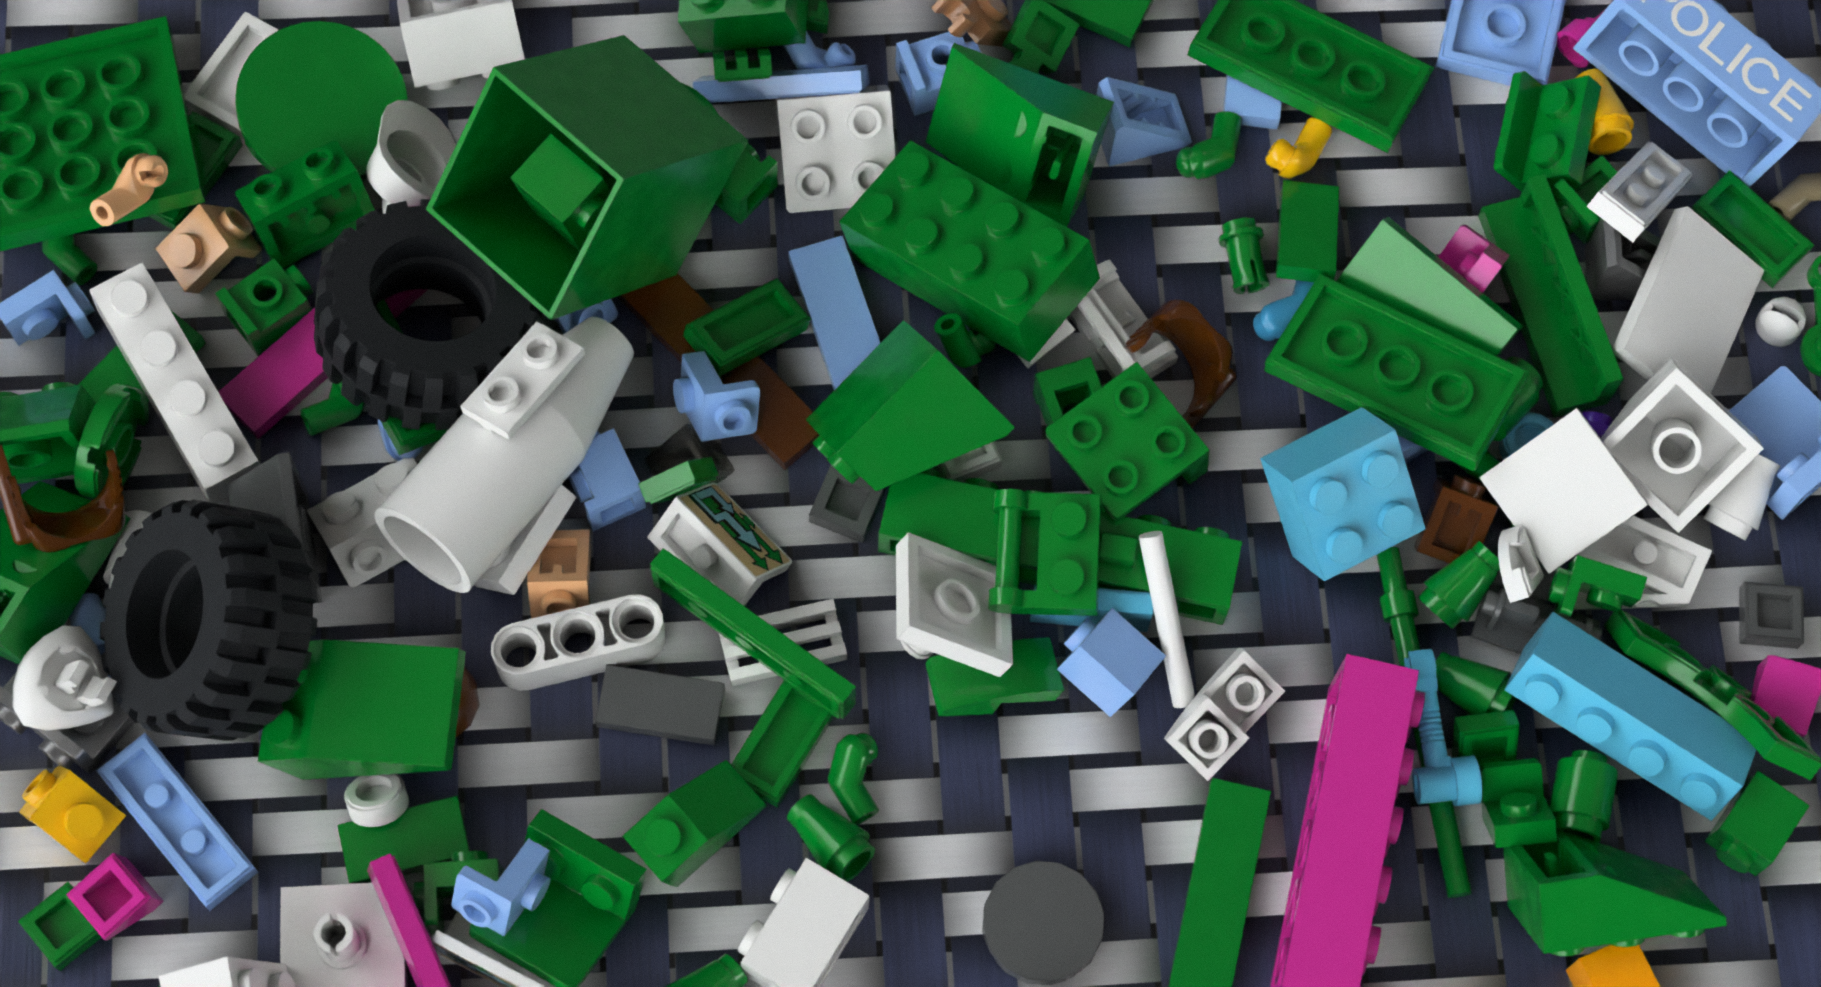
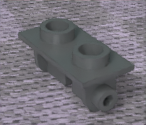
[1470,585,1602,654]

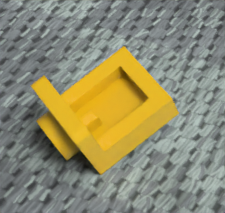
[19,766,126,864]

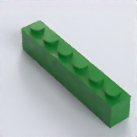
[878,468,1242,625]

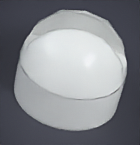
[1755,296,1806,347]

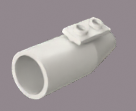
[374,316,634,593]

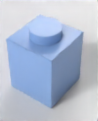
[1057,608,1166,717]

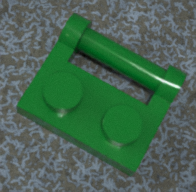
[988,489,1102,616]

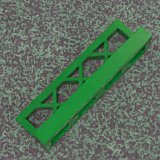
[1478,174,1624,418]

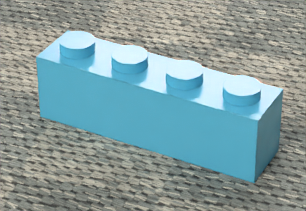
[1504,611,1756,821]

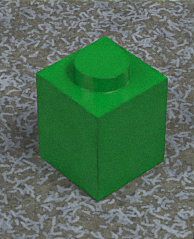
[1704,771,1810,877]

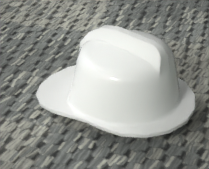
[366,100,456,214]

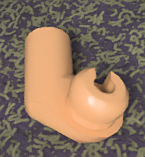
[90,153,168,226]

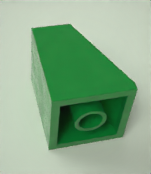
[806,320,1015,491]

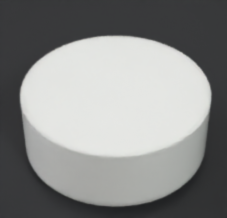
[344,774,409,827]

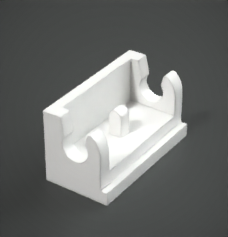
[1068,260,1178,379]

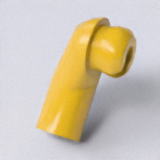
[1265,118,1333,179]

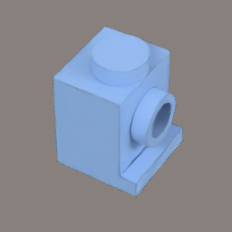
[895,32,981,116]
[568,428,646,531]

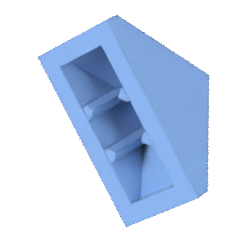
[1096,77,1192,167]

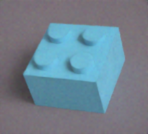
[1260,407,1426,581]

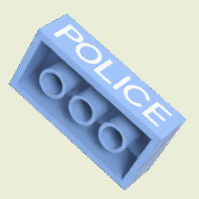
[1573,0,1821,187]

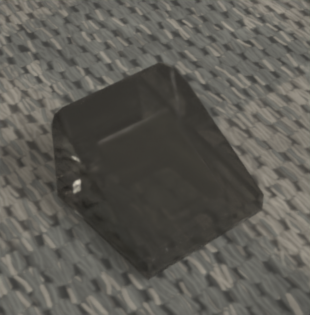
[645,424,735,501]

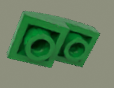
[925,637,1064,717]

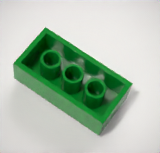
[839,140,1100,362]

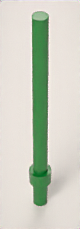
[1376,547,1472,898]

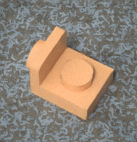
[527,529,591,618]

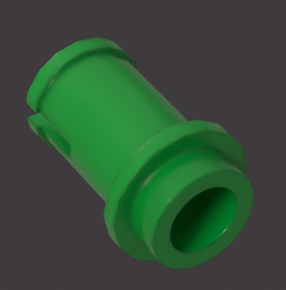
[1218,218,1270,294]

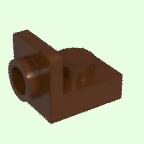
[1414,474,1498,563]

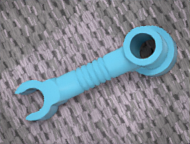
[1404,649,1482,806]

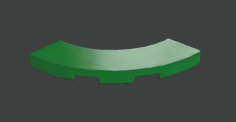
[1604,610,1821,781]

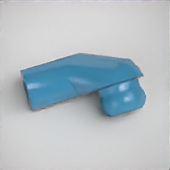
[1253,280,1314,341]

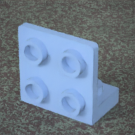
[1729,366,1821,520]

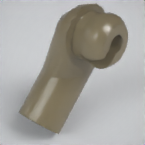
[1768,172,1821,222]

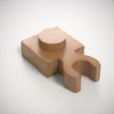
[931,0,1012,47]

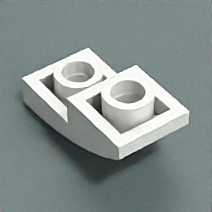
[1164,647,1285,781]

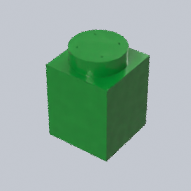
[426,35,749,320]

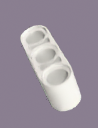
[491,594,666,691]

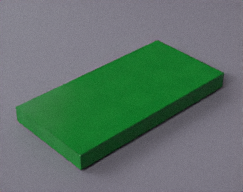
[1187,0,1434,153]
[1264,274,1530,472]

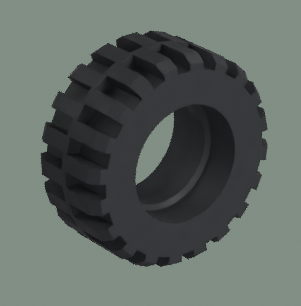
[314,199,543,430]
[100,499,318,741]

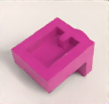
[1438,225,1510,293]

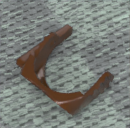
[1125,300,1237,429]
[0,444,125,552]

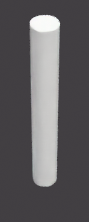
[1139,531,1195,708]

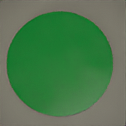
[235,21,408,180]

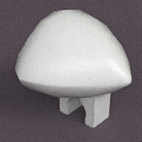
[12,626,116,731]

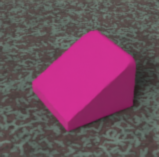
[1750,655,1821,737]
[66,853,164,941]

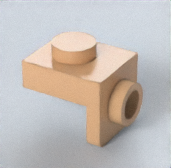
[155,204,262,293]

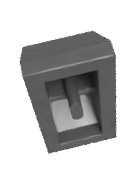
[1585,218,1661,300]

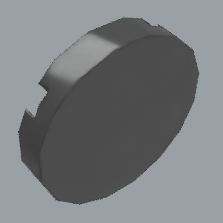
[982,861,1104,985]

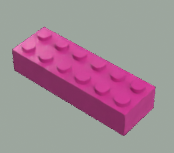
[1270,654,1425,987]

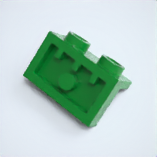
[1494,71,1601,192]
[235,141,375,268]

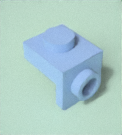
[673,351,760,442]
[451,838,551,936]

